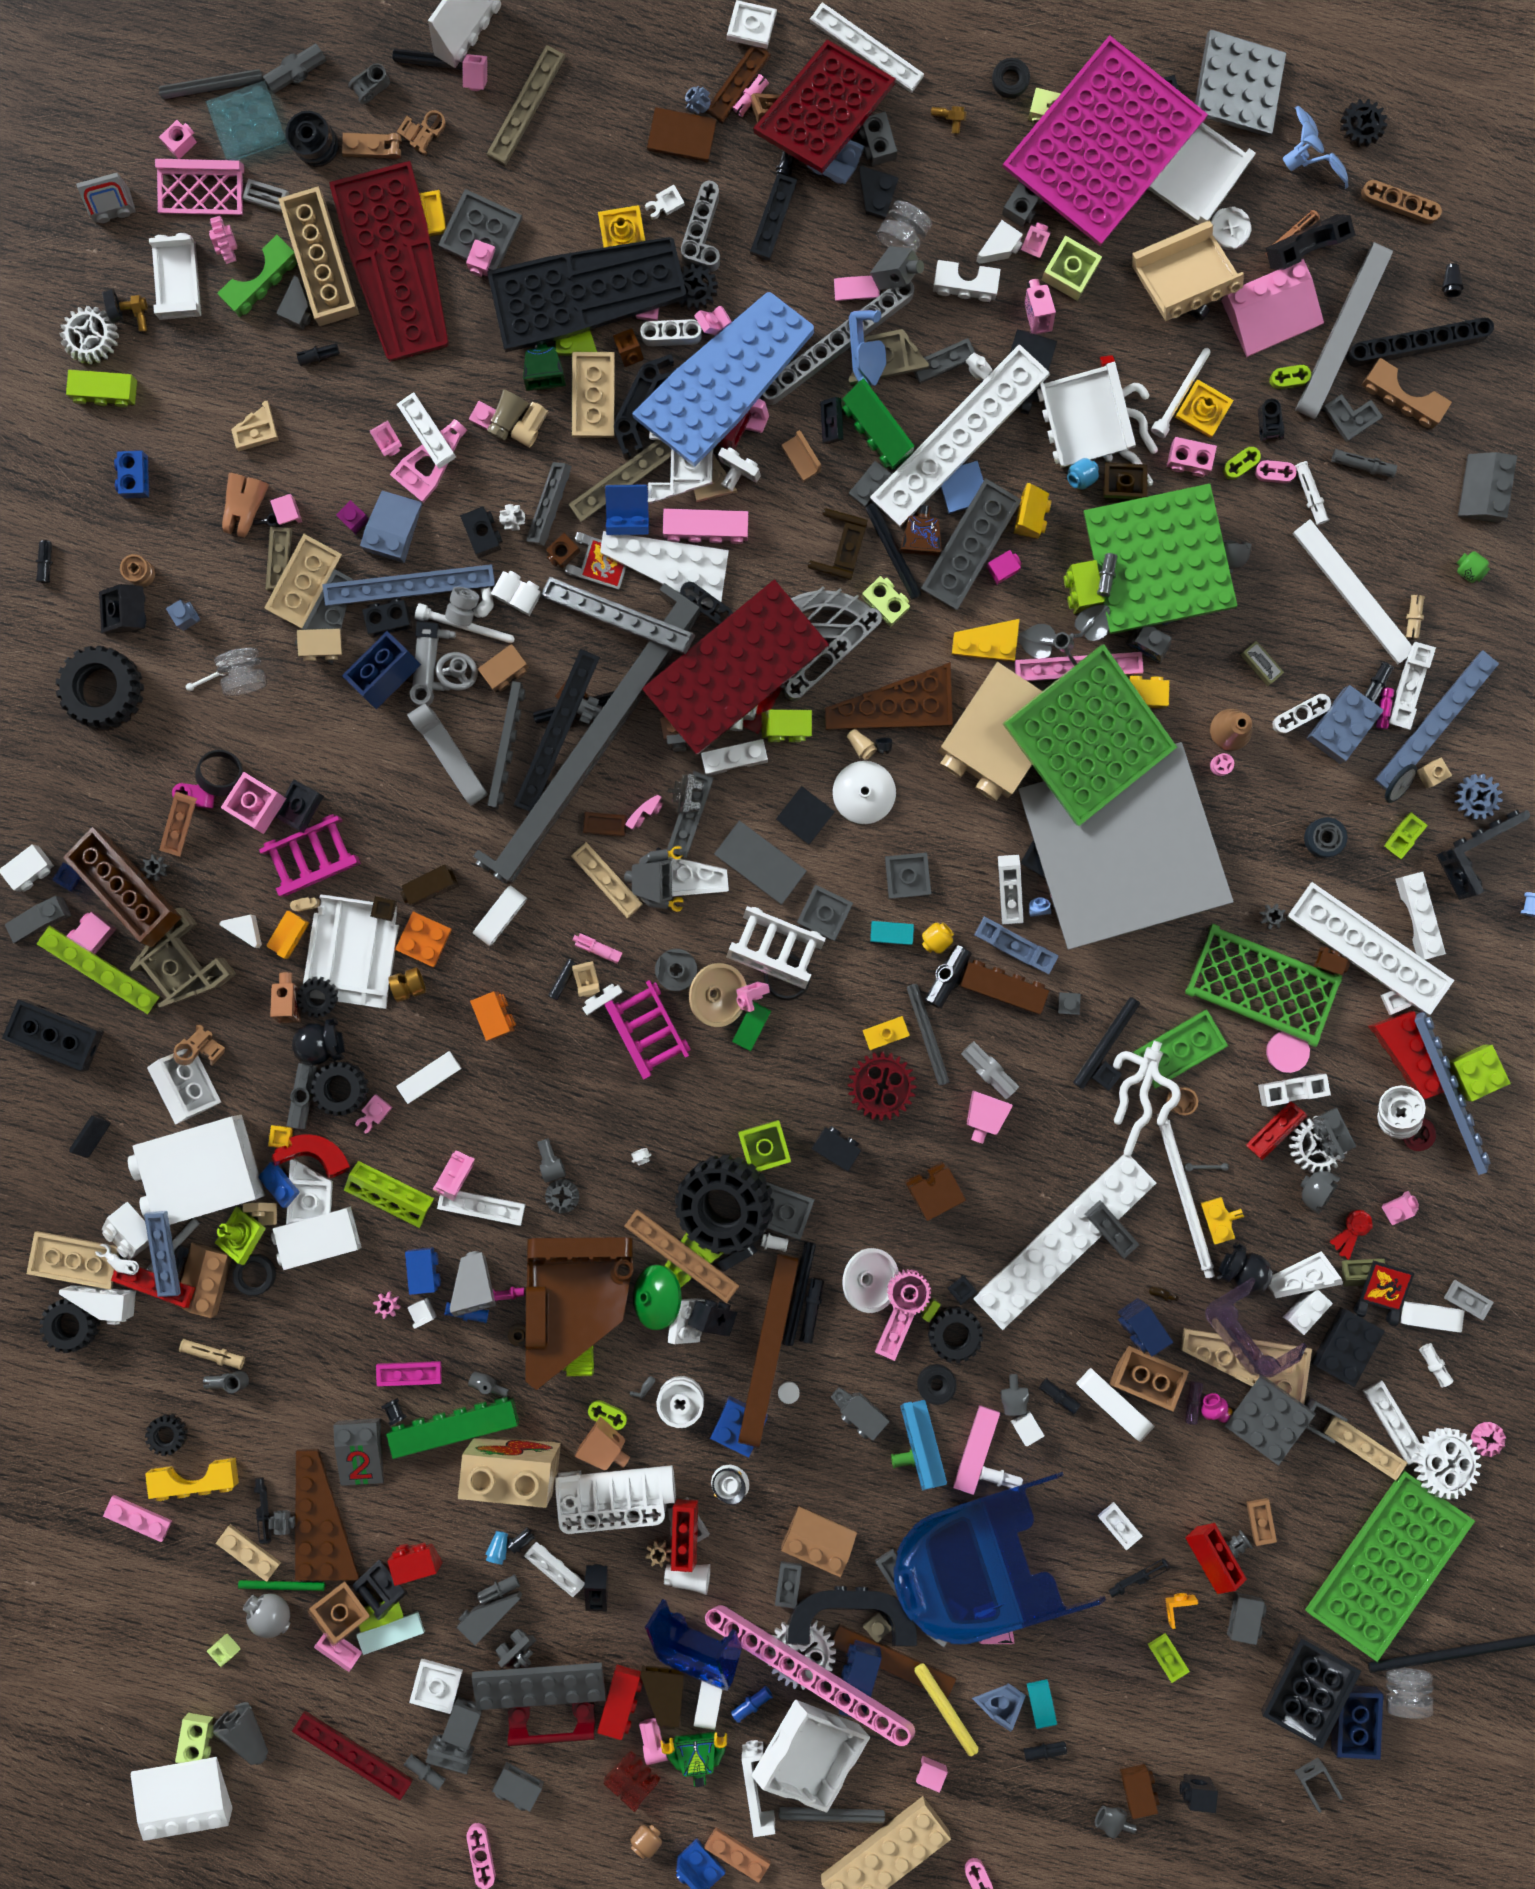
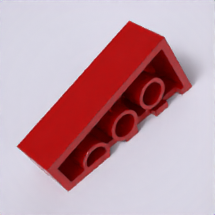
[1368,1011,1444,1099]

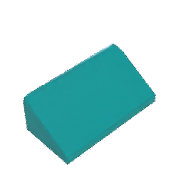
[870,921,914,945]

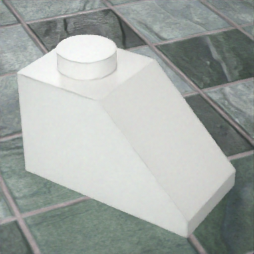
[976,220,1023,264]

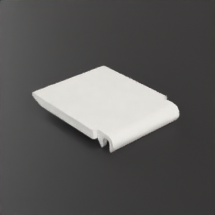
[303,894,399,1009]

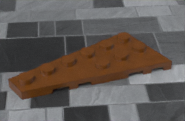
[825,662,953,730]

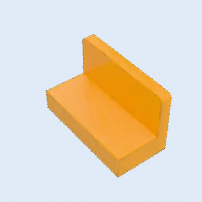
[266,911,310,959]

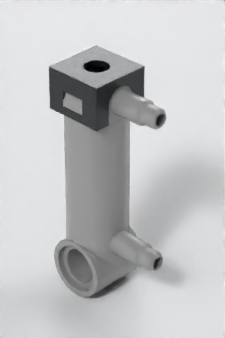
[410,621,456,706]

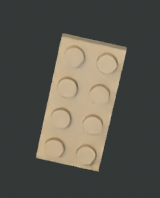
[572,352,615,438]
[264,534,342,629]
[26,1231,119,1290]

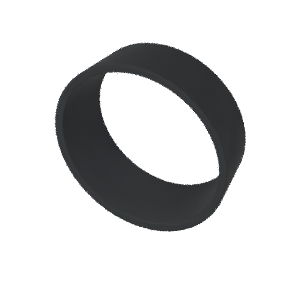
[195,750,243,796]
[764,954,810,1001]

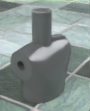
[468,1371,509,1398]
[1000,1374,1029,1416]
[1095,1806,1136,1838]

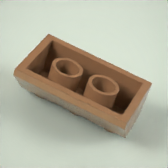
[175,1243,232,1318]
[1109,1346,1189,1412]
[781,1506,857,1578]

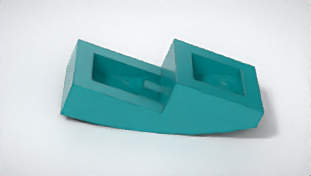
[1027,1679,1057,1729]

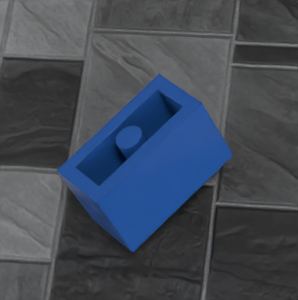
[405,1247,441,1295]

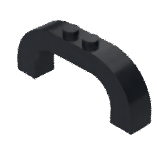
[785,1586,917,1647]

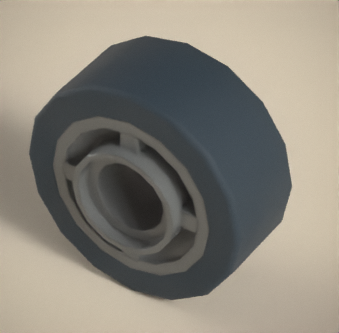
[1304,817,1348,858]

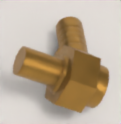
[931,106,967,134]
[119,295,147,332]

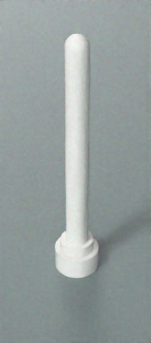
[1151,348,1211,438]
[415,603,515,643]

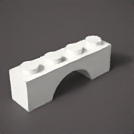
[1395,872,1446,960]

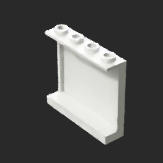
[1148,123,1256,225]
[1037,362,1136,468]

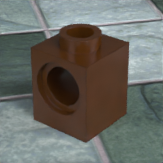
[546,533,580,569]

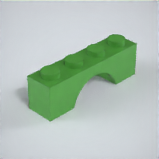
[217,235,297,318]

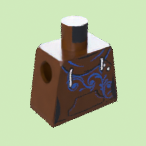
[900,505,941,556]

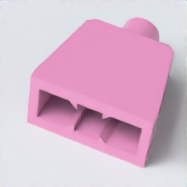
[967,1091,1013,1144]

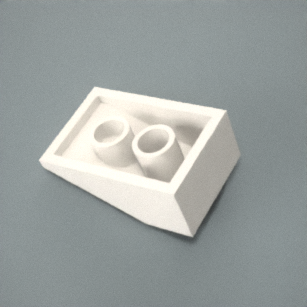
[59,1285,136,1325]

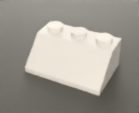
[147,1049,221,1124]

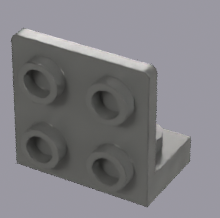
[1312,1108,1356,1160]
[426,1734,475,1774]

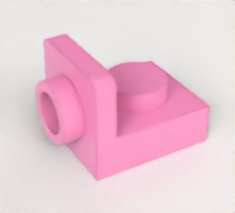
[1021,222,1051,258]
[694,306,732,335]
[736,982,770,1012]

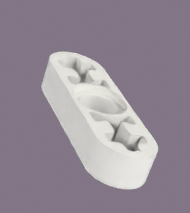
[1273,694,1331,734]

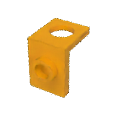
[1165,1593,1198,1629]

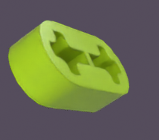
[1269,365,1311,389]
[1223,447,1261,480]
[588,1400,627,1430]

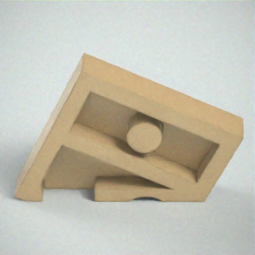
[231,401,279,452]

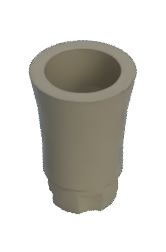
[487,389,529,441]

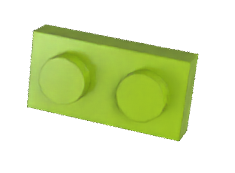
[1148,1633,1190,1683]

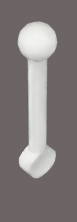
[186,667,227,691]

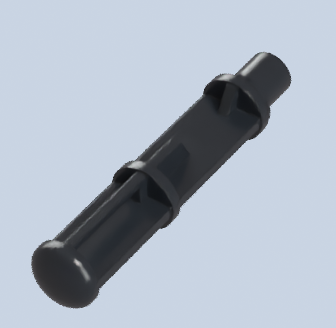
[254,1477,272,1545]
[1108,1558,1170,1598]

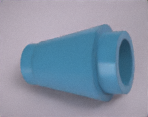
[485,1531,508,1565]

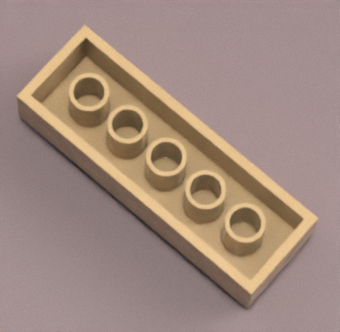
[278,186,359,326]
[821,1796,951,1889]

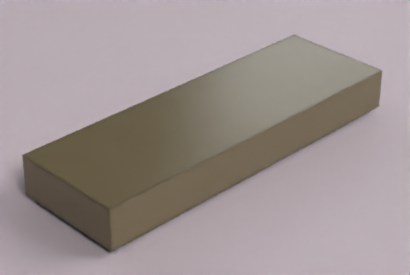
[265,527,292,591]

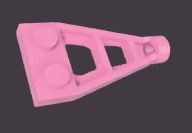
[390,419,467,503]

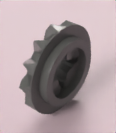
[545,1179,579,1214]

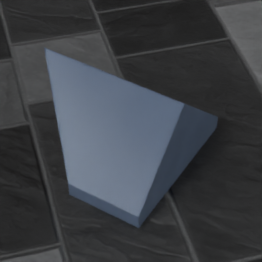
[972,1683,1026,1732]

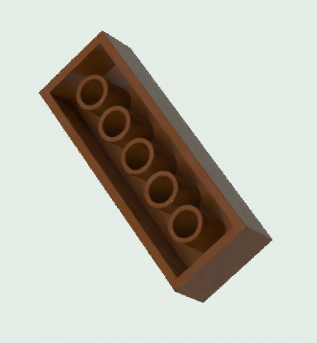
[63,827,182,948]

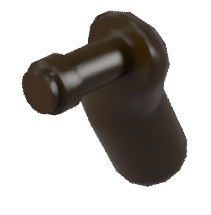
[1149,1287,1179,1302]

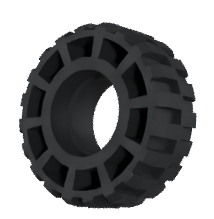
[675,1155,774,1255]

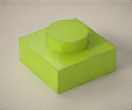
[920,1298,941,1323]

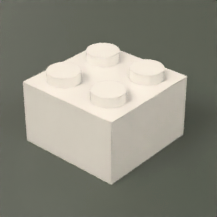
[102,1202,149,1260]

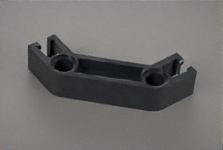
[614,354,676,459]

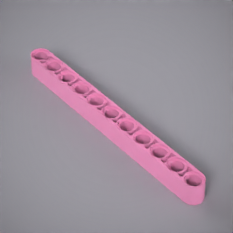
[705,1605,915,1746]

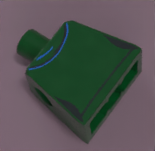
[523,343,566,391]

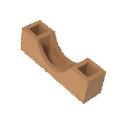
[1361,358,1452,429]

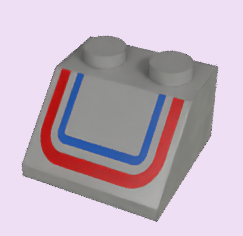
[76,173,136,223]

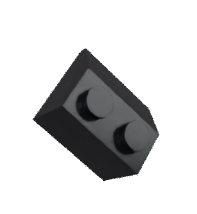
[99,584,147,634]

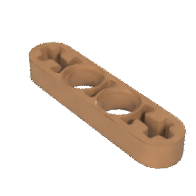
[1361,180,1442,224]

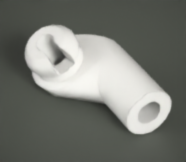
[473,588,494,618]

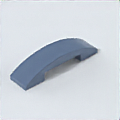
[974,916,1058,974]

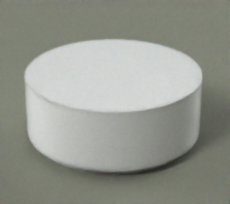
[778,1381,799,1404]

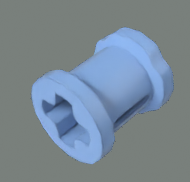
[1521,892,1535,917]

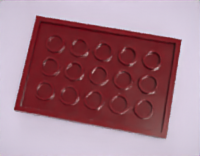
[753,40,896,174]

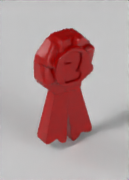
[1330,1210,1373,1260]

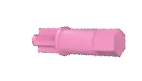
[572,933,622,964]

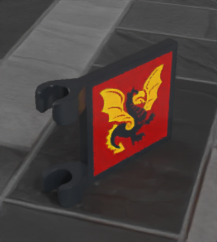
[1354,1260,1415,1327]

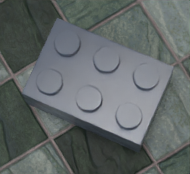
[1306,685,1384,764]

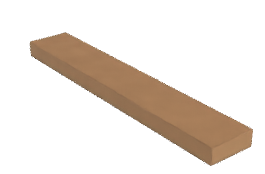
[624,1209,740,1303]

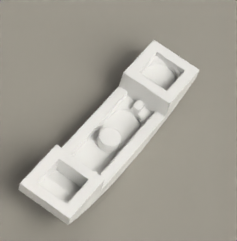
[1389,642,1436,730]

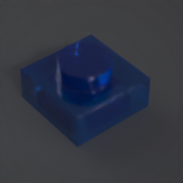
[52,862,81,892]

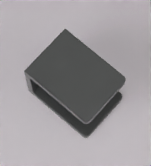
[1304,1397,1348,1444]
[442,1696,482,1750]
[1294,1758,1343,1813]

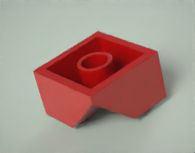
[387,1543,442,1586]

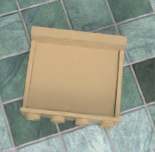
[1132,220,1244,321]

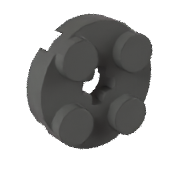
[655,949,698,991]

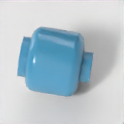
[1067,458,1099,490]

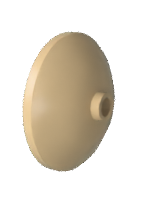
[689,963,747,1027]

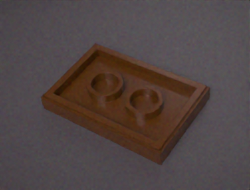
[647,107,717,162]

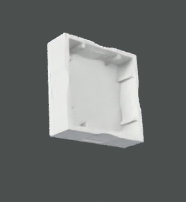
[751,1699,870,1812]

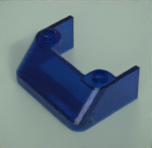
[645,1599,742,1690]

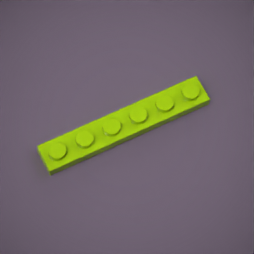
[37,925,160,1014]

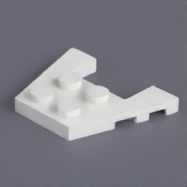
[648,432,713,503]

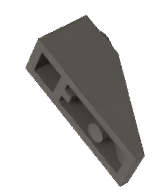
[5,896,72,943]
[457,1591,522,1645]

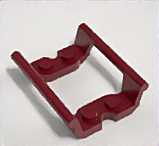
[508,1702,595,1746]

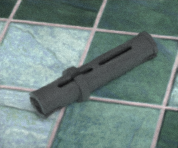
[1331,449,1397,478]

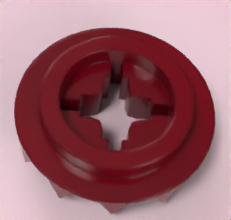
[1402,1118,1436,1151]

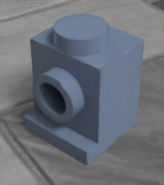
[166,600,201,631]

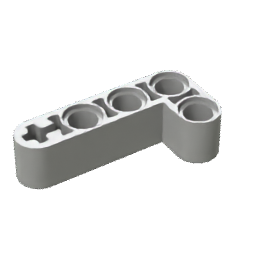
[681,181,720,272]

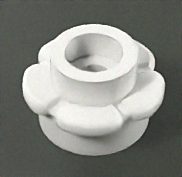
[631,1148,651,1165]

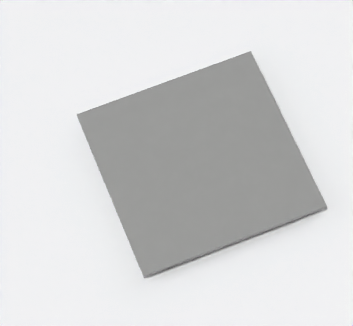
[1018,742,1234,950]

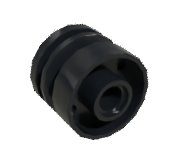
[285,111,339,167]

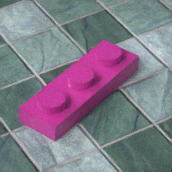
[376,1361,442,1386]

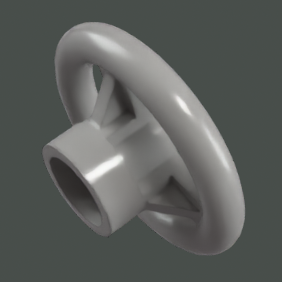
[436,652,478,690]

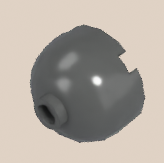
[1223,540,1252,573]
[1300,1171,1341,1214]

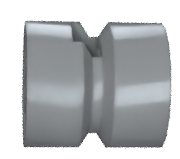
[445,587,479,626]

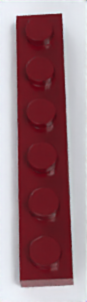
[292,1711,413,1800]

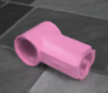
[639,1718,668,1765]

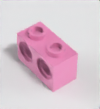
[1166,437,1217,477]

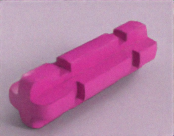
[1376,687,1394,729]

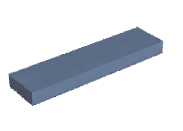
[144,1211,181,1297]

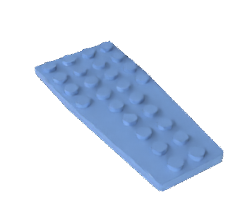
[632,292,814,467]

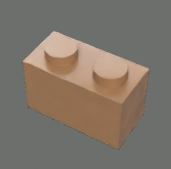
[478,644,529,692]

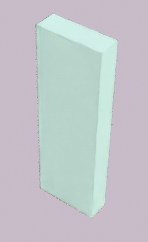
[356,1611,425,1655]

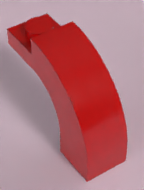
[272,1134,350,1180]

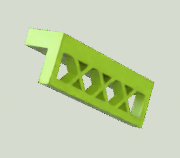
[344,1161,434,1228]

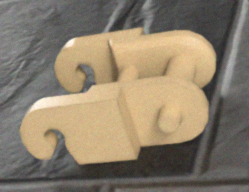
[290,897,321,911]

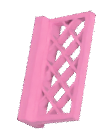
[155,159,244,216]

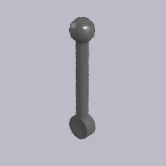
[1184,1163,1229,1172]

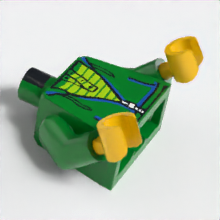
[660,1732,727,1787]

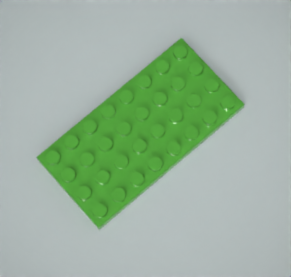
[1305,1470,1475,1662]

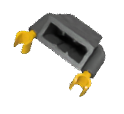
[624,846,683,912]

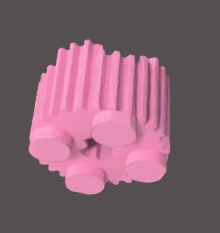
[887,1269,931,1315]

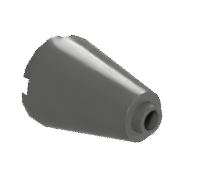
[213,1702,268,1765]

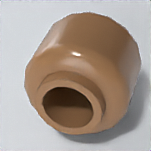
[630,1824,662,1859]

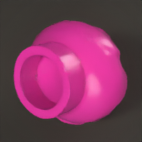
[1201,1393,1233,1423]

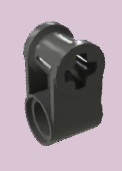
[348,63,390,104]

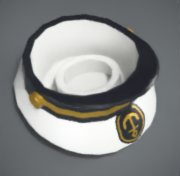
[711,1465,749,1505]

